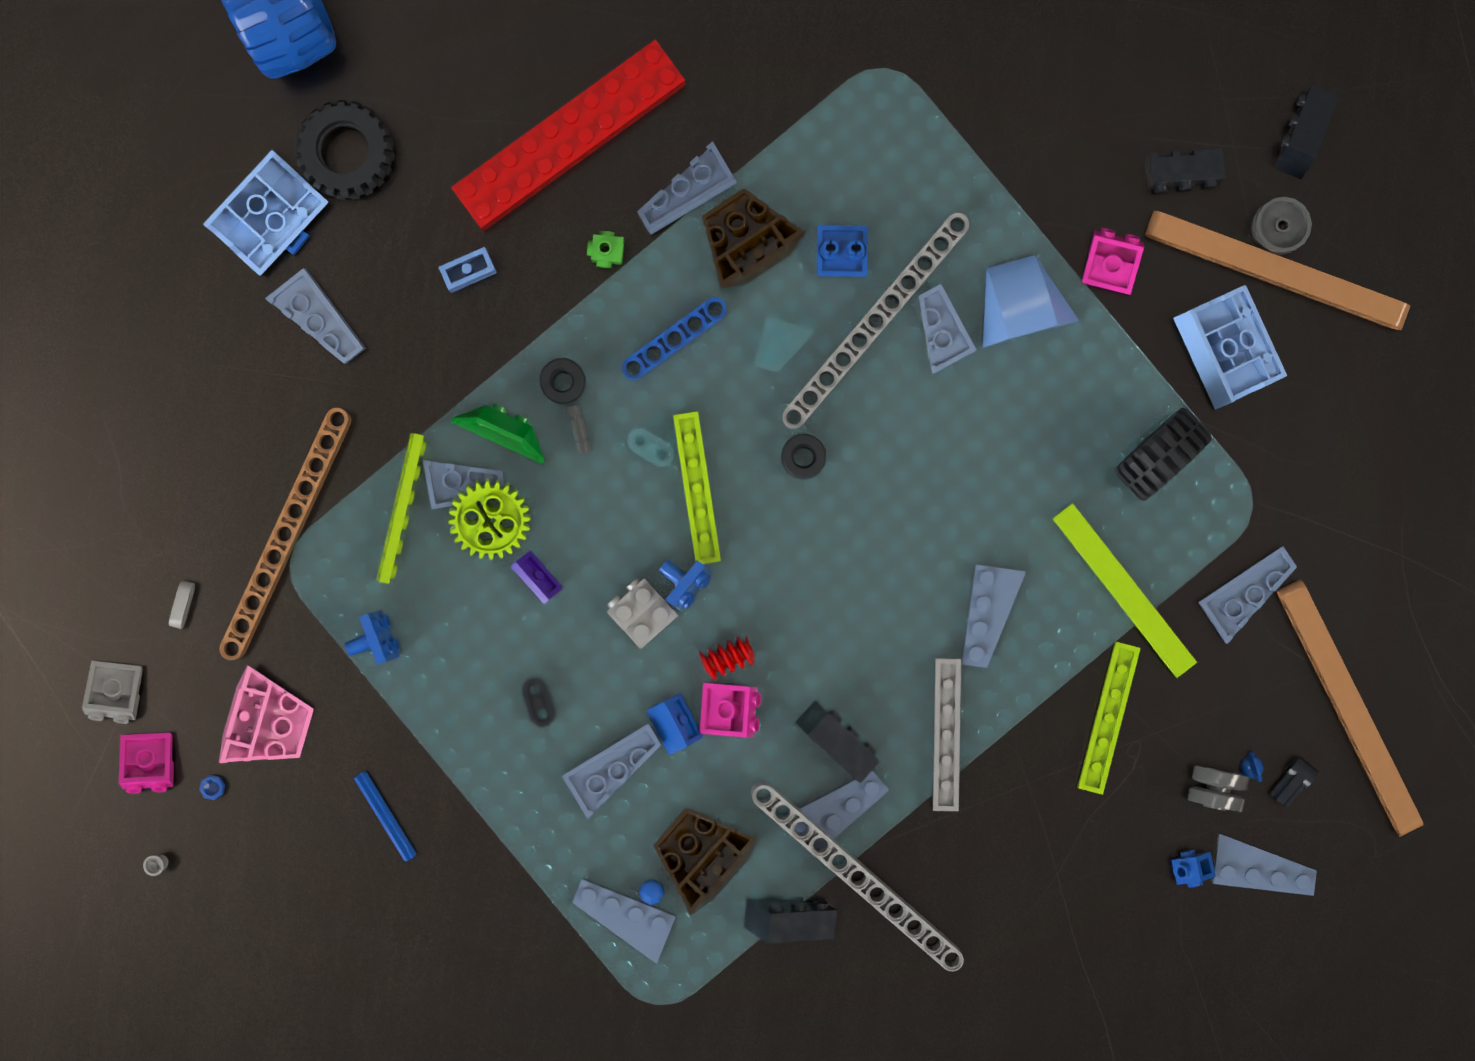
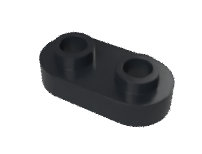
[522,677,555,727]

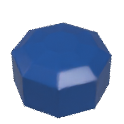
[199,775,226,800]
[639,879,664,905]

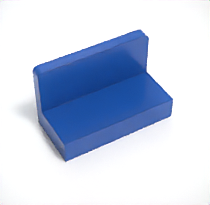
[646,693,704,755]

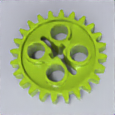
[448,478,531,560]

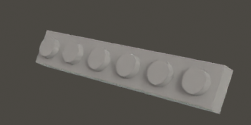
[933,658,961,811]

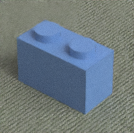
[439,247,497,293]

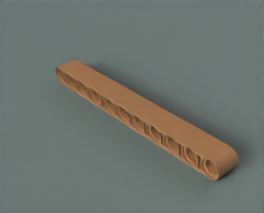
[1145,211,1410,330]
[219,408,351,660]
[1277,579,1423,837]

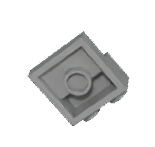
[607,578,678,649]
[82,661,143,724]

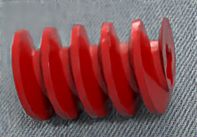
[699,634,755,680]

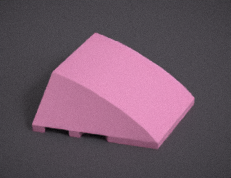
[219,665,314,763]

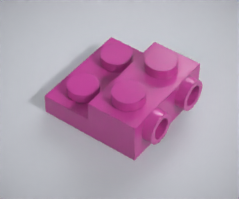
[1082,228,1144,295]
[700,683,761,738]
[119,733,174,794]

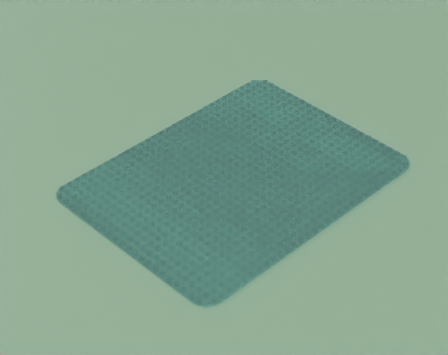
[290,68,1253,1005]

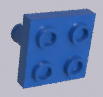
[817,225,868,277]
[659,560,712,611]
[345,610,400,665]

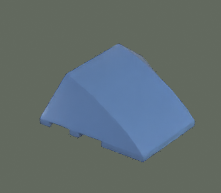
[982,255,1079,348]

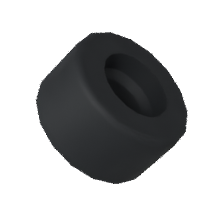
[540,358,586,404]
[781,433,827,480]

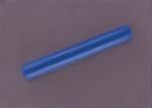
[354,771,416,861]

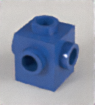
[1171,849,1216,888]

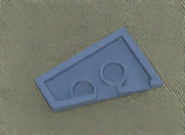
[919,284,977,375]
[423,460,505,510]

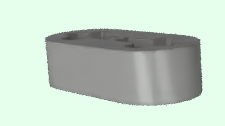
[169,580,195,629]

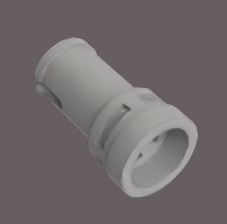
[143,855,168,876]

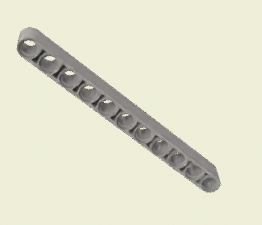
[782,213,969,430]
[751,780,964,972]

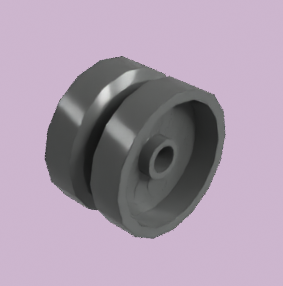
[1250,197,1312,256]
[1187,765,1250,812]

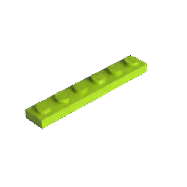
[673,411,721,564]
[376,433,426,584]
[1077,642,1141,795]

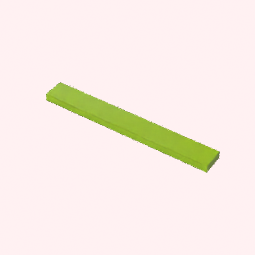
[1052,503,1197,678]

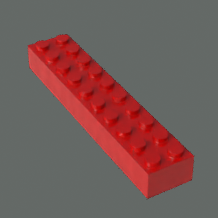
[451,39,686,232]

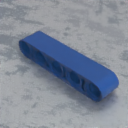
[622,297,727,381]

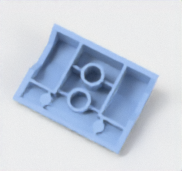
[203,150,328,276]
[1173,285,1287,409]

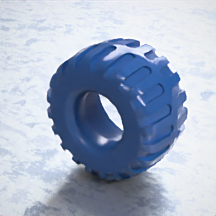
[221,0,336,79]

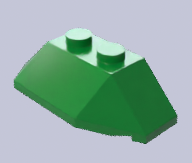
[451,404,546,465]

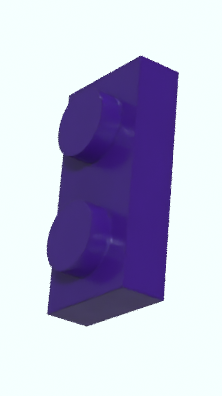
[511,550,563,604]

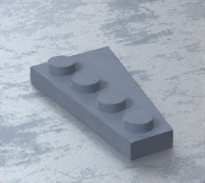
[637,141,737,234]
[265,268,366,364]
[1198,546,1297,644]
[961,564,1026,668]
[562,723,662,819]
[794,770,889,857]
[1212,833,1317,896]
[572,878,676,964]

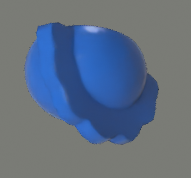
[1240,751,1263,782]

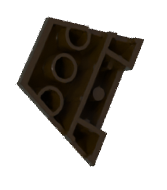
[702,188,806,289]
[653,808,759,915]

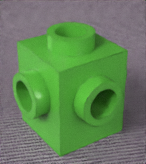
[587,231,625,268]

